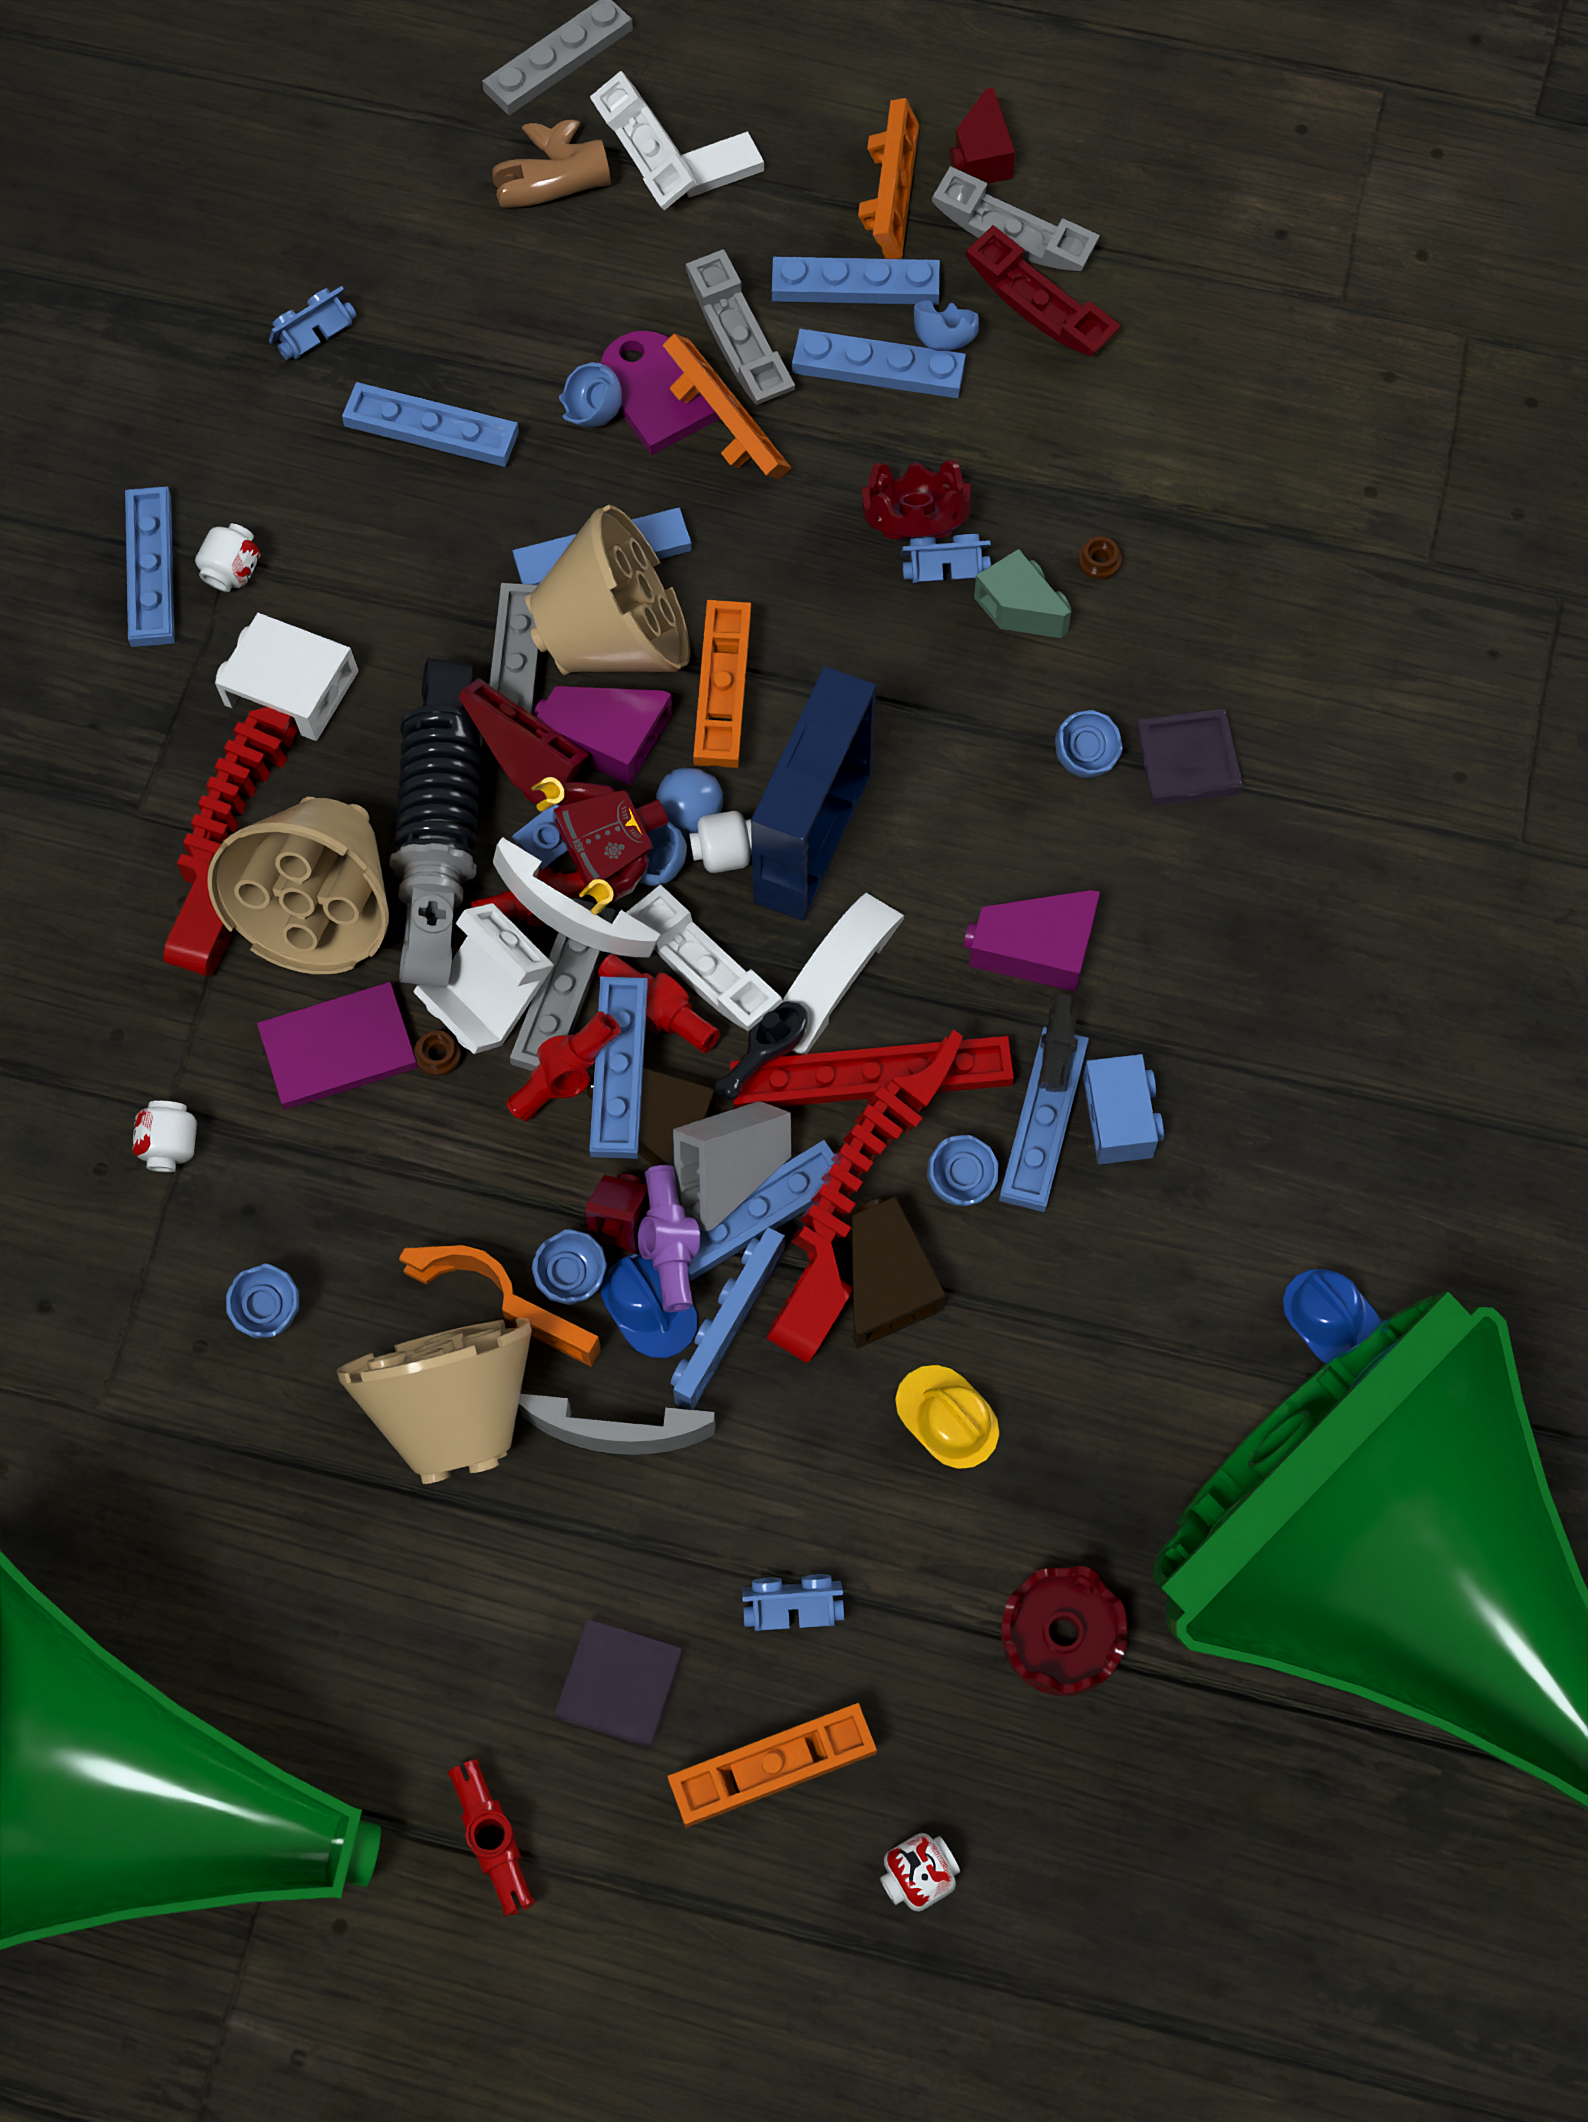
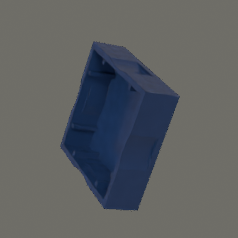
[751,666,876,921]

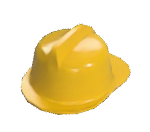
[895,1365,999,1469]

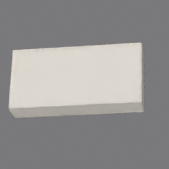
[681,131,764,198]

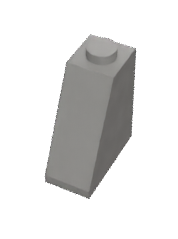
[673,1101,792,1231]

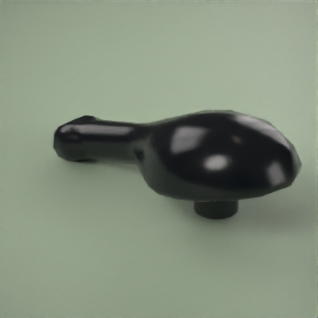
[714,1001,808,1100]

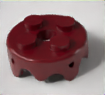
[862,459,971,539]
[1001,1566,1128,1696]

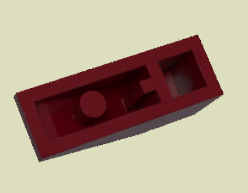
[458,678,589,804]

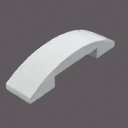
[590,71,696,210]
[493,837,661,957]
[626,885,783,1031]
[783,893,904,1055]

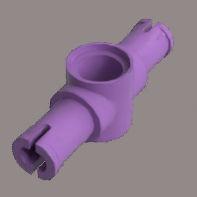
[638,1165,700,1312]

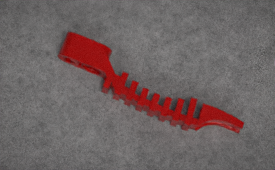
[163,707,299,977]
[765,1029,963,1364]

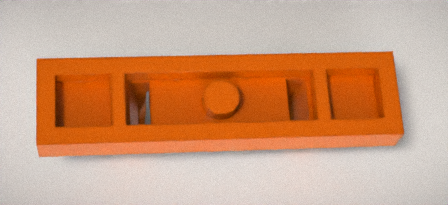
[858,98,919,259]
[662,333,792,479]
[693,600,751,768]
[667,1703,877,1828]

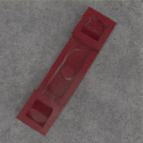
[965,225,1121,357]

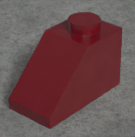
[950,87,1015,184]
[585,1174,650,1254]

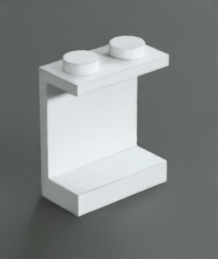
[215,613,358,741]
[413,903,554,1054]

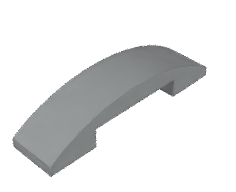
[932,166,1100,271]
[686,249,795,405]
[519,1394,716,1455]

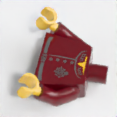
[531,777,669,915]

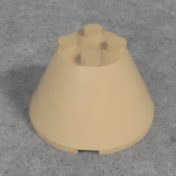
[525,505,690,675]
[208,797,389,974]
[337,1318,532,1484]

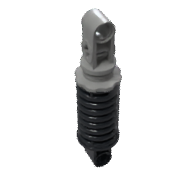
[389,658,485,988]

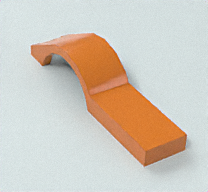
[399,1245,601,1367]

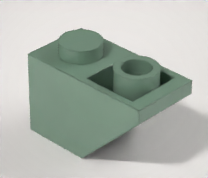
[974,549,1071,638]

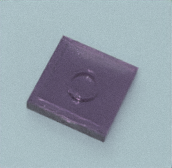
[1137,708,1243,805]
[555,1619,683,1748]

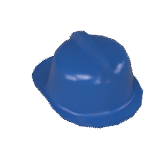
[601,1254,697,1358]
[1283,1269,1381,1364]

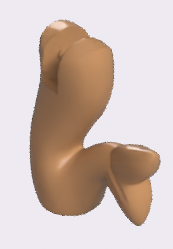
[492,120,611,208]

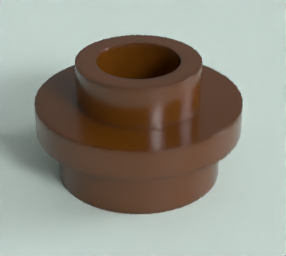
[1078,536,1122,579]
[414,1030,461,1076]

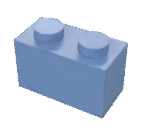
[1083,1054,1164,1164]

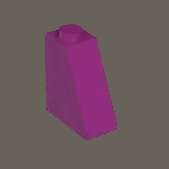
[533,686,673,786]
[963,890,1100,992]

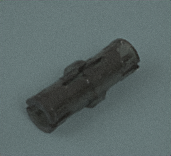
[1037,994,1080,1092]

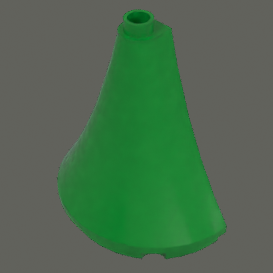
[1153,1291,1588,1812]
[0,1551,381,1950]

